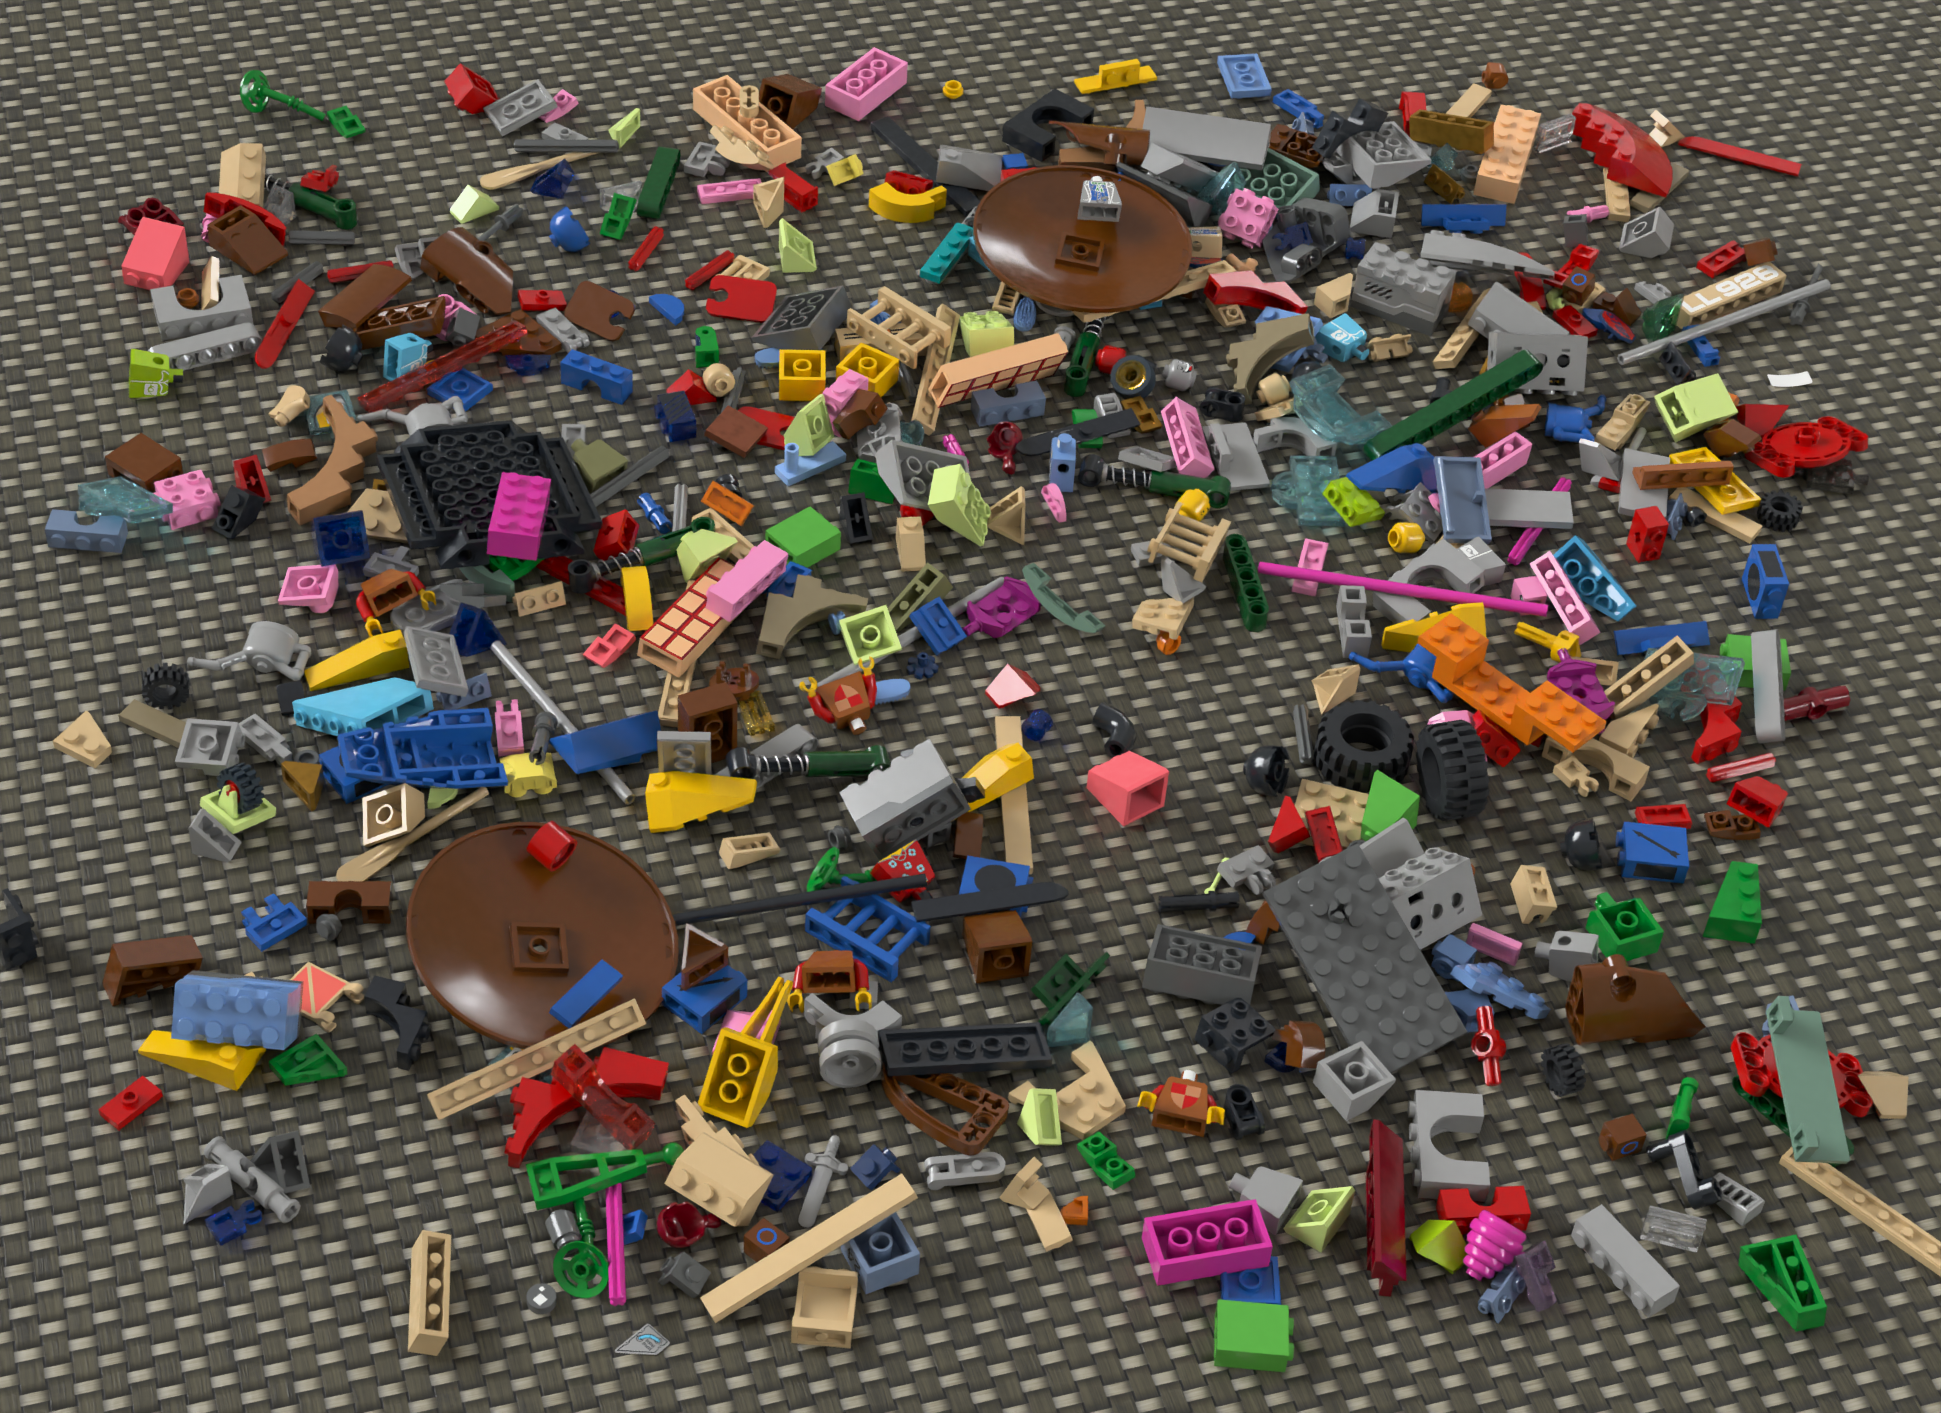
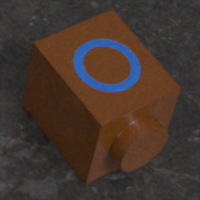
[1562,266,1595,306]
[1598,1114,1647,1161]
[744,1218,790,1262]

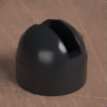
[1686,506,1707,527]

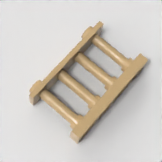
[847,286,951,369]
[1147,501,1231,582]

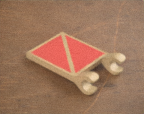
[290,962,365,1032]

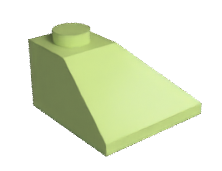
[784,394,834,456]
[677,529,738,583]
[839,605,902,665]

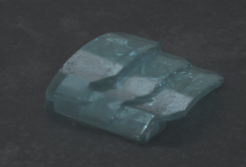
[1289,364,1392,446]

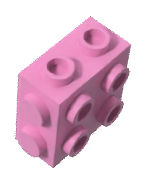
[1218,188,1279,249]
[822,369,868,437]
[152,470,221,530]

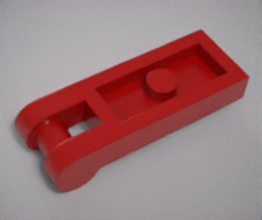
[1696,240,1747,278]

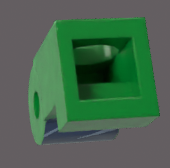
[695,326,719,368]

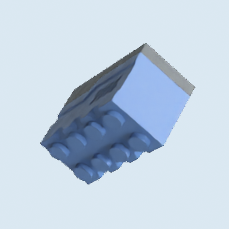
[171,970,304,1050]

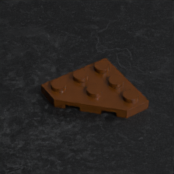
[469,309,562,359]

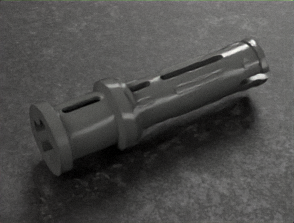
[529,711,558,765]

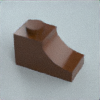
[832,389,888,439]

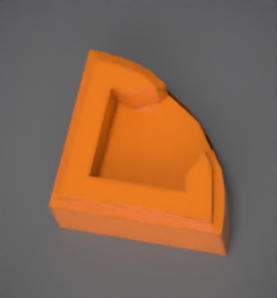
[1060,1196,1088,1225]

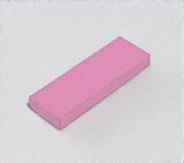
[697,178,762,204]
[1292,539,1328,596]

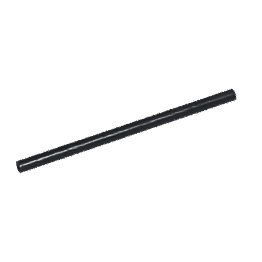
[672,873,927,926]

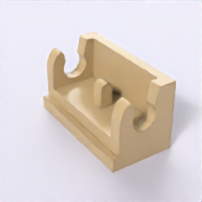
[1510,865,1557,924]

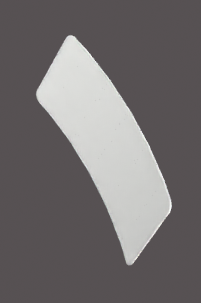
[1767,371,1812,387]

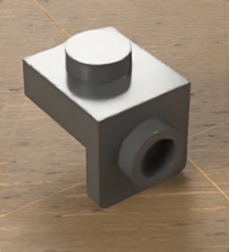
[658,1252,711,1298]

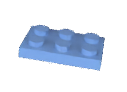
[1217,54,1272,99]

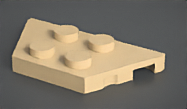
[335,488,408,543]
[1132,597,1194,639]

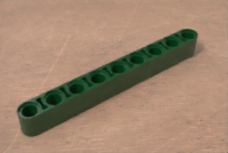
[1363,349,1543,461]

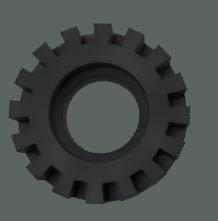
[1757,490,1803,532]
[142,663,189,710]
[1541,1043,1586,1097]

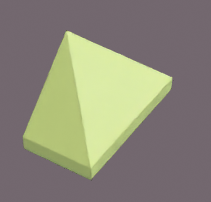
[608,108,640,148]
[1017,1088,1062,1146]

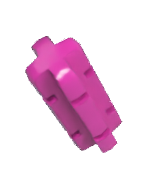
[943,434,969,467]

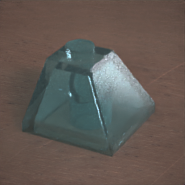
[1198,162,1246,216]

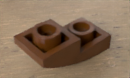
[262,439,317,472]
[1704,810,1761,840]
[952,812,983,860]

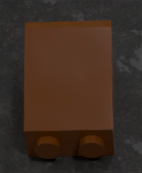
[759,74,822,130]
[962,910,1032,983]

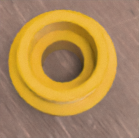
[943,80,963,99]

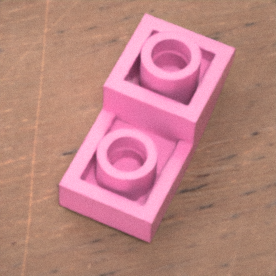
[538,89,579,123]

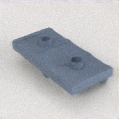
[1433,456,1492,544]

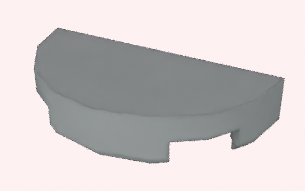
[1634,281,1672,312]

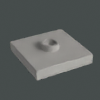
[1118,446,1177,472]

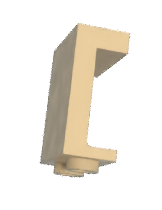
[791,1266,858,1349]

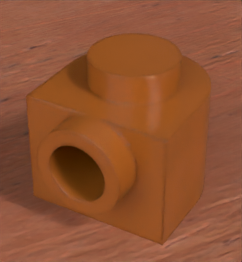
[1482,62,1508,89]

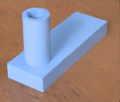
[775,441,846,486]

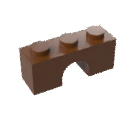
[306,881,393,924]

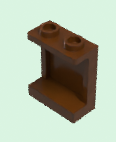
[105,433,183,499]

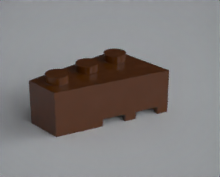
[102,935,203,1006]

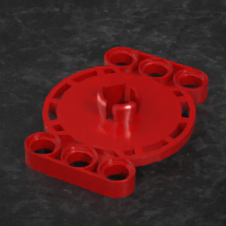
[1744,416,1868,478]
[1731,1032,1873,1117]

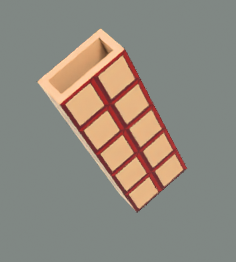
[928,333,1068,408]
[637,557,740,678]

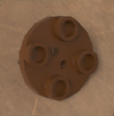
[709,661,760,701]

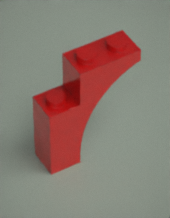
[1203,270,1308,314]
[1681,666,1742,764]

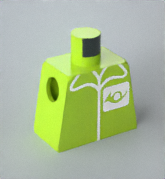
[129,349,183,398]

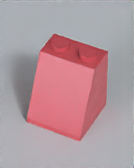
[121,217,189,290]
[1086,751,1169,827]

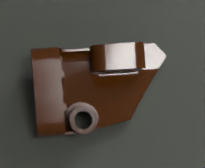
[1049,121,1150,170]
[420,227,513,315]
[1565,954,1706,1045]

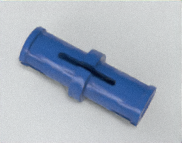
[637,493,673,534]

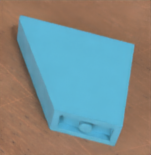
[292,677,434,736]

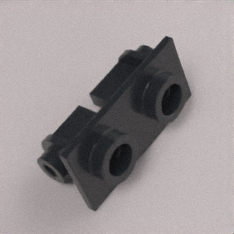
[1659,341,1696,385]

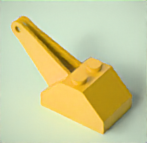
[698,977,793,1128]

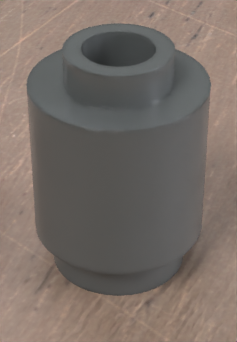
[545,1209,582,1255]

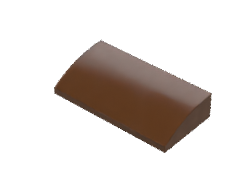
[318,264,412,328]
[353,296,446,350]

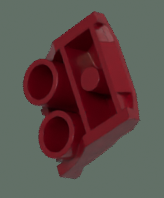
[118,197,184,235]

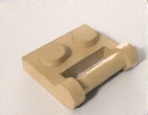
[716,255,770,281]

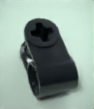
[1199,387,1245,422]
[1223,1084,1265,1140]

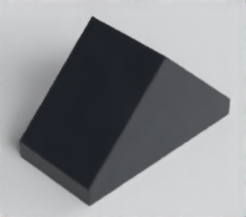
[839,492,873,544]

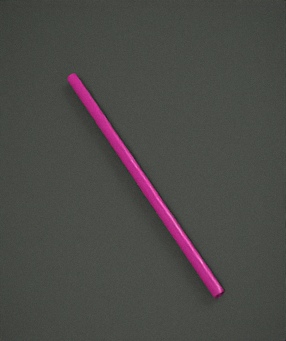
[1258,562,1548,617]

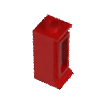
[1399,91,1427,137]
[768,162,818,213]

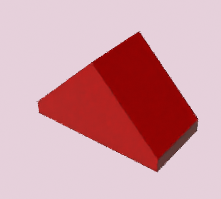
[666,369,716,407]
[233,454,271,503]
[1268,796,1311,853]

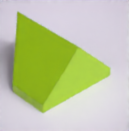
[1409,1220,1467,1274]

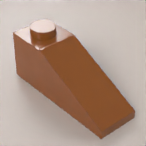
[1468,404,1541,448]

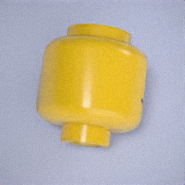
[1175,489,1210,522]
[1388,522,1425,553]

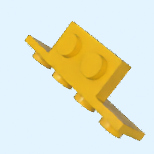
[1074,59,1157,94]

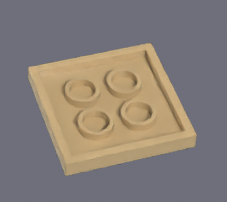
[1295,779,1369,850]

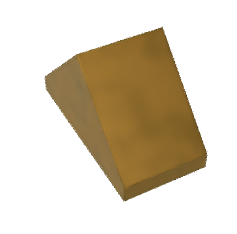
[281,761,324,812]

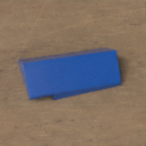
[549,710,661,774]

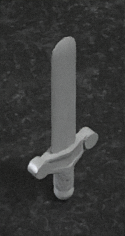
[798,1135,848,1228]

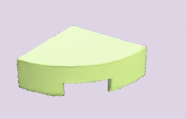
[427,788,458,809]

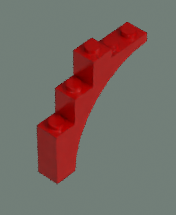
[504,1047,669,1169]

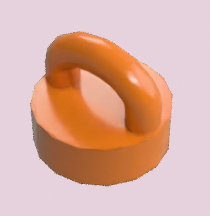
[1156,630,1181,655]

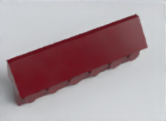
[1365,1119,1406,1297]

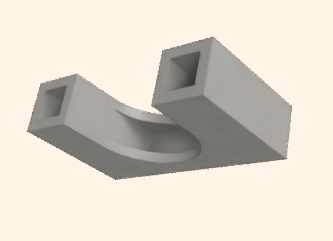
[150,275,253,341]
[1373,539,1484,624]
[1407,1090,1490,1202]

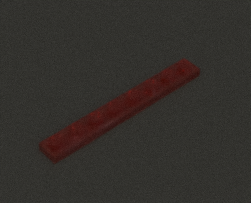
[357,320,528,412]

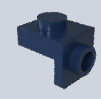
[850,1144,901,1190]

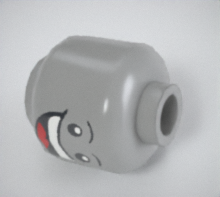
[1162,359,1197,392]

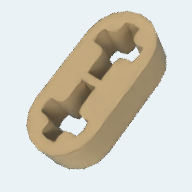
[740,85,759,118]

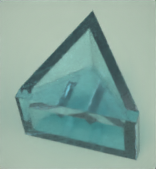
[1047,993,1093,1047]

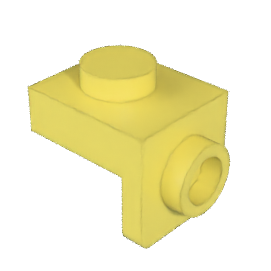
[826,154,864,186]

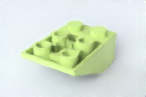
[959,311,1014,357]
[1654,373,1738,443]
[928,464,991,546]

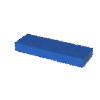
[549,959,623,1028]

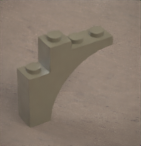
[1226,313,1314,405]
[756,574,868,659]

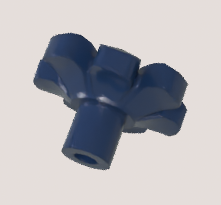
[907,652,939,680]

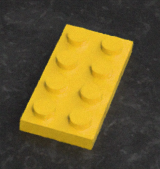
[1669,447,1761,515]

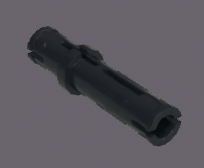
[1158,891,1240,913]

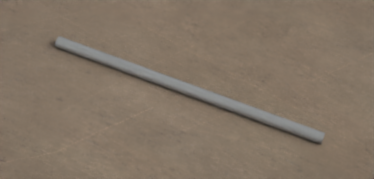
[1618,279,1831,365]

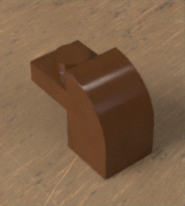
[1272,1021,1325,1069]

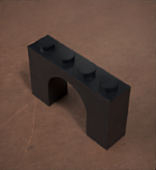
[1002,88,1094,162]

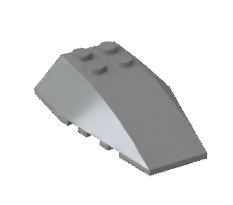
[1421,230,1554,280]

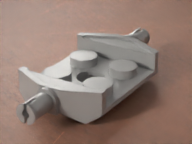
[857,402,903,463]

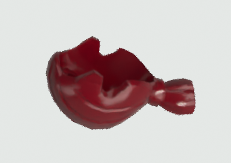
[987,422,1023,474]
[657,1202,721,1248]

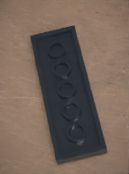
[878,1022,1052,1076]

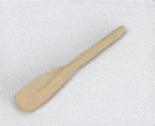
[480,139,615,190]
[336,787,489,881]

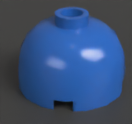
[549,207,590,252]

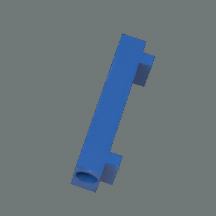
[1682,324,1720,367]

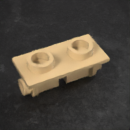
[1366,334,1413,362]
[512,581,566,617]

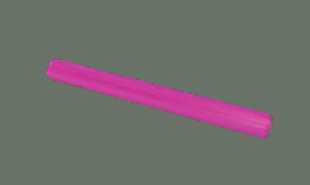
[1507,477,1572,566]
[606,1183,626,1306]

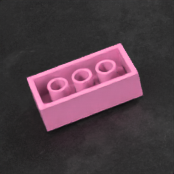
[825,47,908,121]

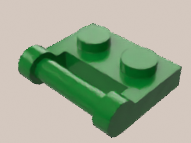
[1665,1077,1699,1140]

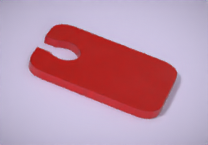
[706,275,777,323]
[738,406,795,450]

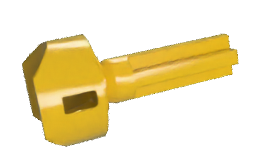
[1515,622,1581,663]

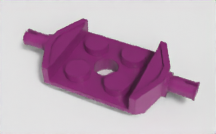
[962,576,1041,638]
[1547,648,1615,734]

